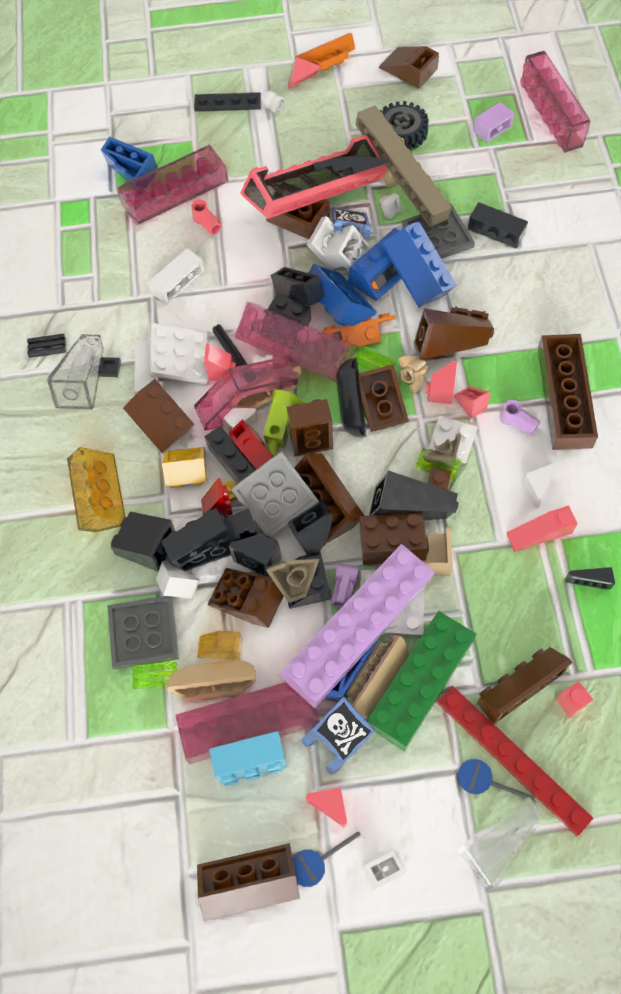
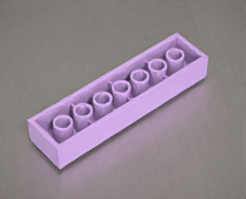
[281,544,435,708]

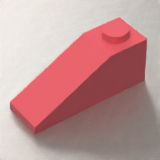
[506,505,578,552]

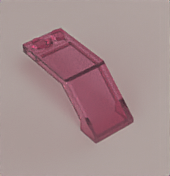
[194,356,298,431]

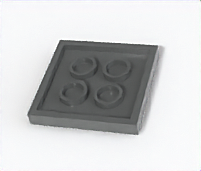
[402,204,475,259]
[107,596,179,670]

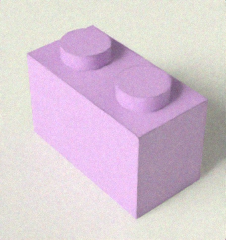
[473,102,515,143]

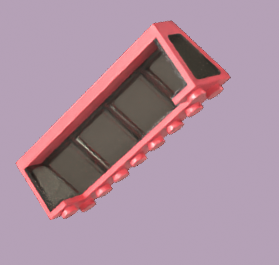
[240,135,388,219]

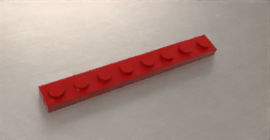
[437,685,594,836]

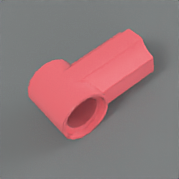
[191,200,222,235]

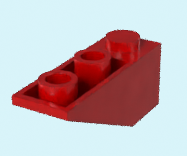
[228,419,273,469]
[201,478,233,518]

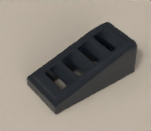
[565,567,615,590]

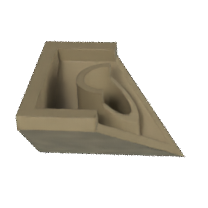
[423,433,461,468]
[266,559,319,603]

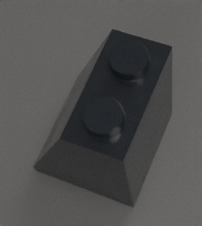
[111,511,175,572]

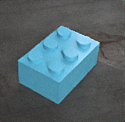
[209,731,287,786]

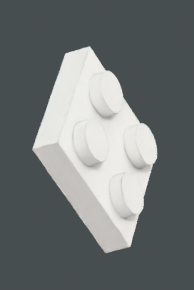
[428,416,478,464]

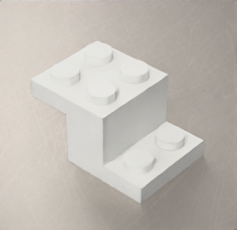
[307,216,372,272]

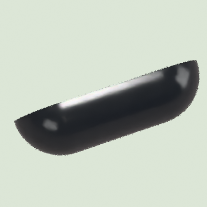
[336,358,367,437]

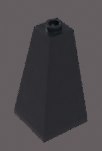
[369,470,459,520]

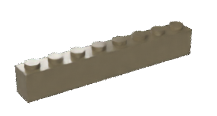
[355,105,451,227]

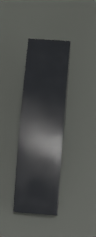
[312,156,388,175]

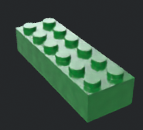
[367,611,477,752]

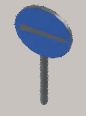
[458,759,535,801]
[293,831,361,887]

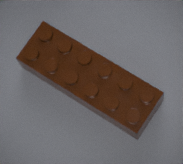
[538,334,598,450]

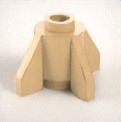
[396,355,428,394]

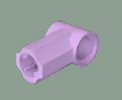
[500,400,541,436]
[331,563,359,608]

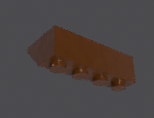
[294,453,365,543]
[477,647,572,725]
[197,843,300,921]

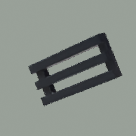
[27,333,67,358]

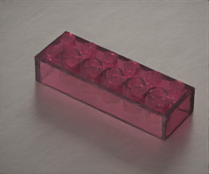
[520,50,591,153]
[116,144,229,226]
[234,302,357,382]
[175,682,320,764]

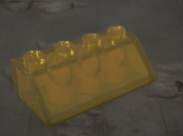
[67,447,125,532]

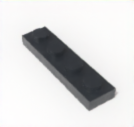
[194,92,261,112]

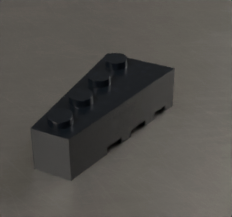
[178,508,258,571]

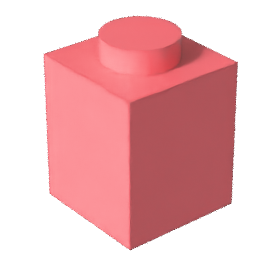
[556,681,594,718]

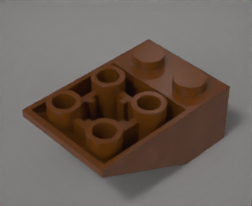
[379,46,439,88]
[207,568,284,628]

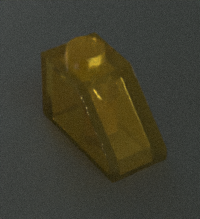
[197,631,243,660]

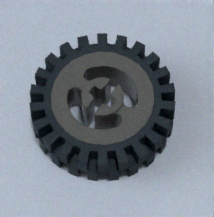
[380,101,429,151]

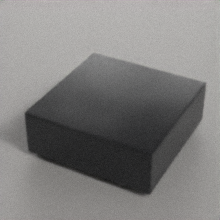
[98,357,121,377]

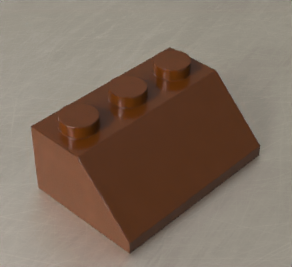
[123,379,194,453]

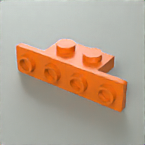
[294,32,355,71]
[320,313,396,350]

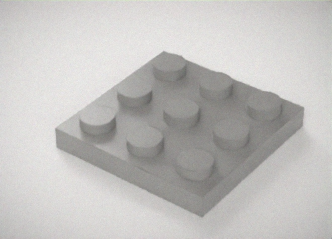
[231,451,319,536]

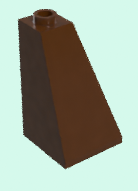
[414,308,494,360]

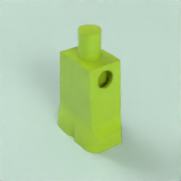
[263,389,305,456]

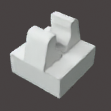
[380,193,402,220]

